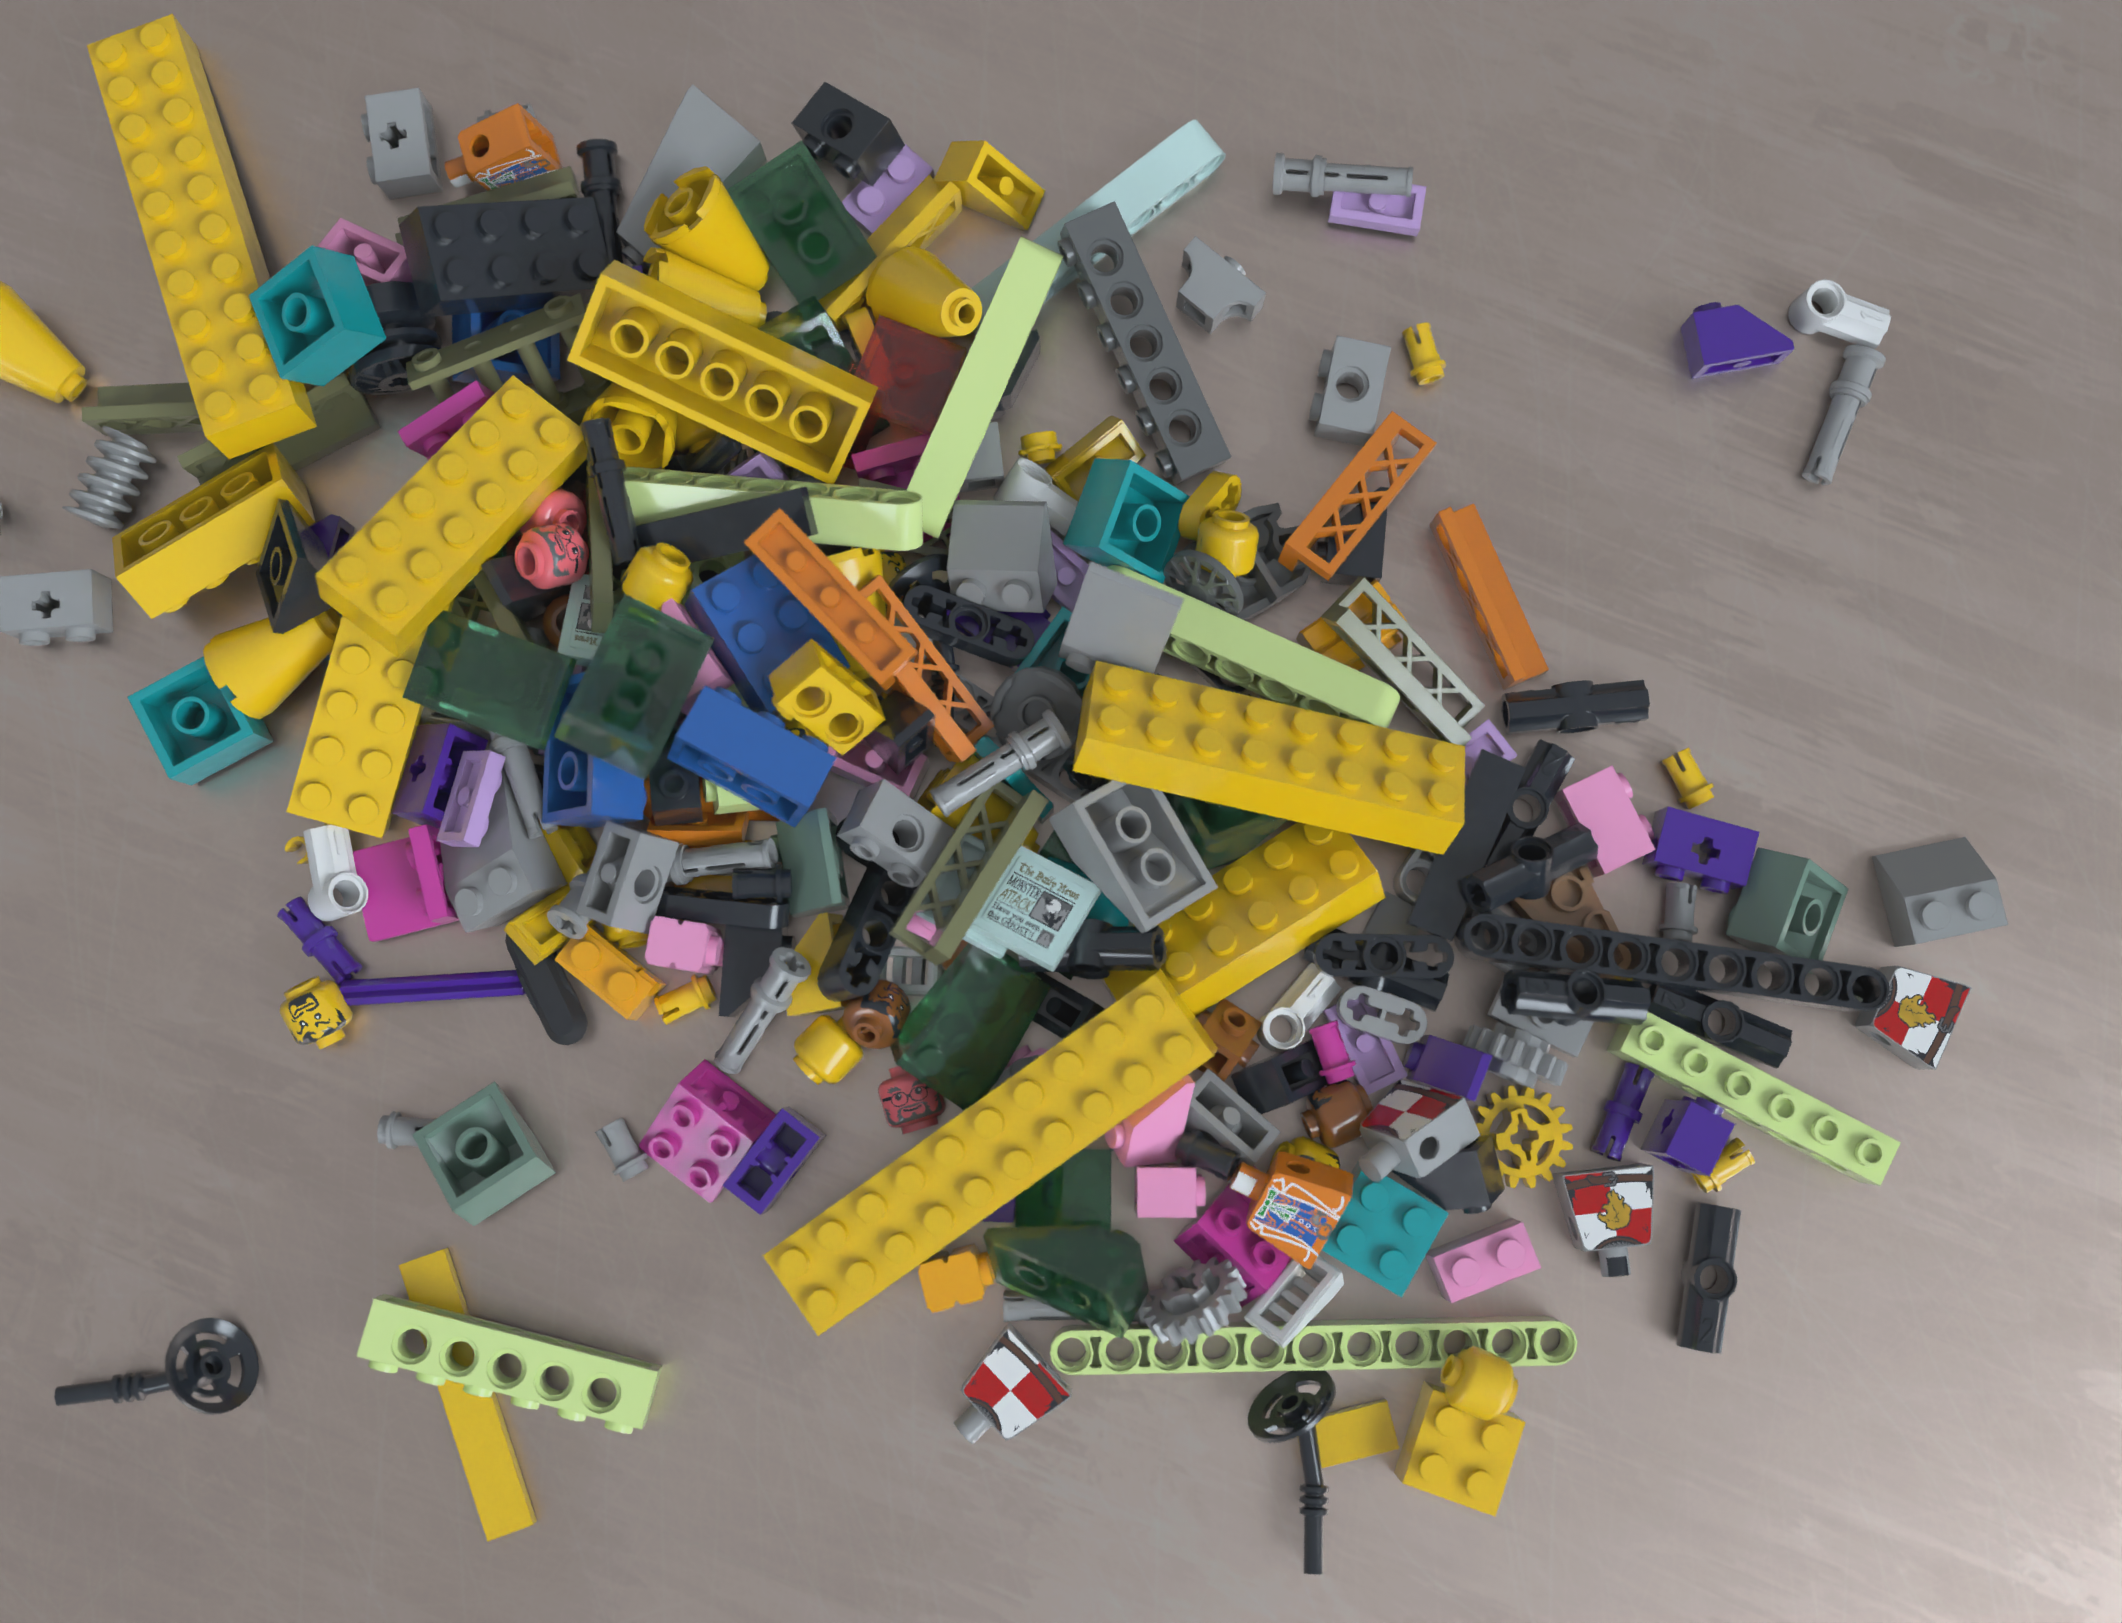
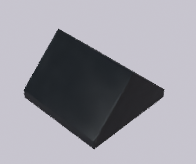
[256,499,332,634]

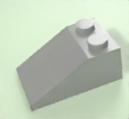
[1058,562,1184,674]
[439,765,567,933]
[1048,780,1218,933]

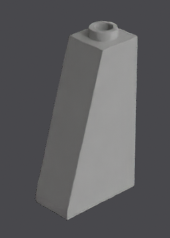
[617,85,766,269]

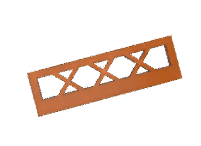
[1278,411,1437,581]
[1429,503,1549,691]
[744,508,918,691]
[859,575,994,763]

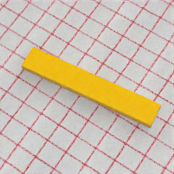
[398,1248,537,1542]

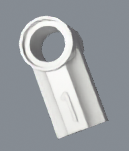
[1788,279,1891,349]
[993,458,1078,542]
[303,825,368,921]
[1257,962,1342,1052]

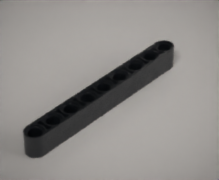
[1454,914,1890,1012]

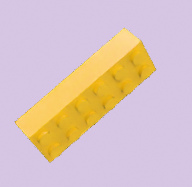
[567,260,878,484]
[316,375,587,657]
[286,597,456,838]
[1101,822,1385,1016]

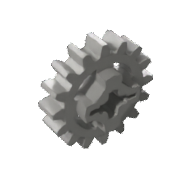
[1463,1022,1569,1089]
[1143,1257,1247,1346]

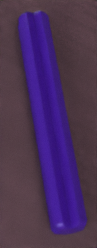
[340,970,526,1006]

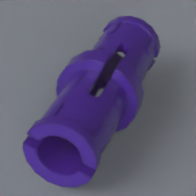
[277,897,363,986]
[1591,1062,1655,1162]

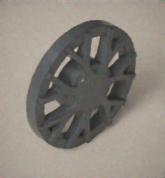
[1164,550,1244,617]

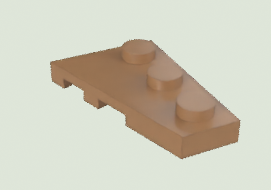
[1508,866,1631,978]

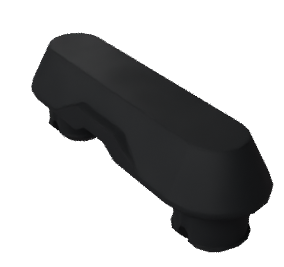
[505,933,588,1045]

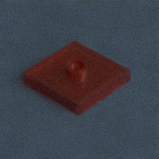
[854,315,967,437]

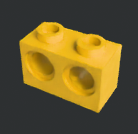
[768,638,886,756]

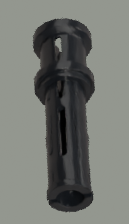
[576,139,624,264]

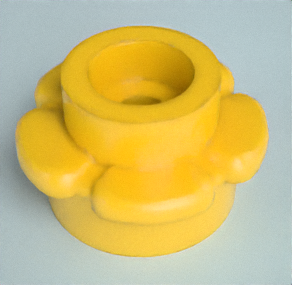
[1018,431,1062,465]

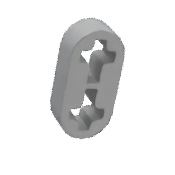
[1336,986,1427,1044]

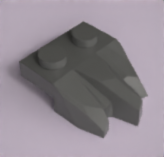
[1183,503,1312,621]

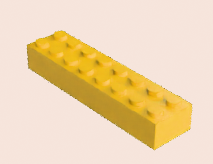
[1072,661,1465,855]

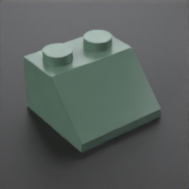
[770,808,850,918]
[1726,847,1849,974]
[412,1081,556,1226]

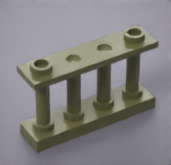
[406,293,613,426]

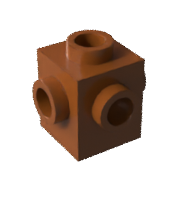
[1197,998,1262,1082]

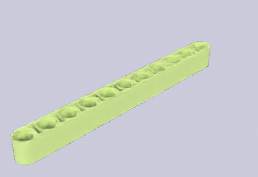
[1050,1315,1577,1375]

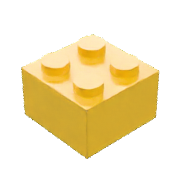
[1394,1381,1526,1517]

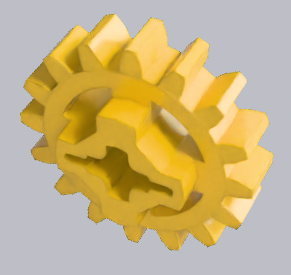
[1473,1085,1573,1188]

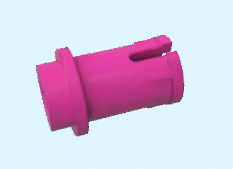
[1308,1020,1356,1084]

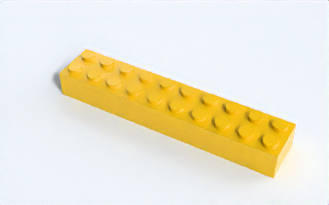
[87,14,317,459]
[763,969,1218,1336]

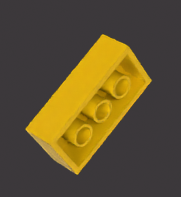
[112,443,315,619]

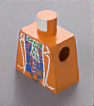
[445,103,562,190]
[1229,1151,1354,1270]

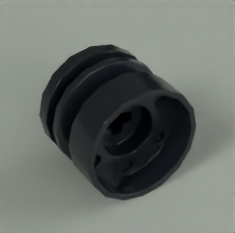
[348,281,442,395]

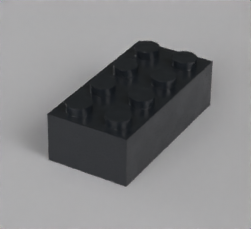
[399,197,609,318]

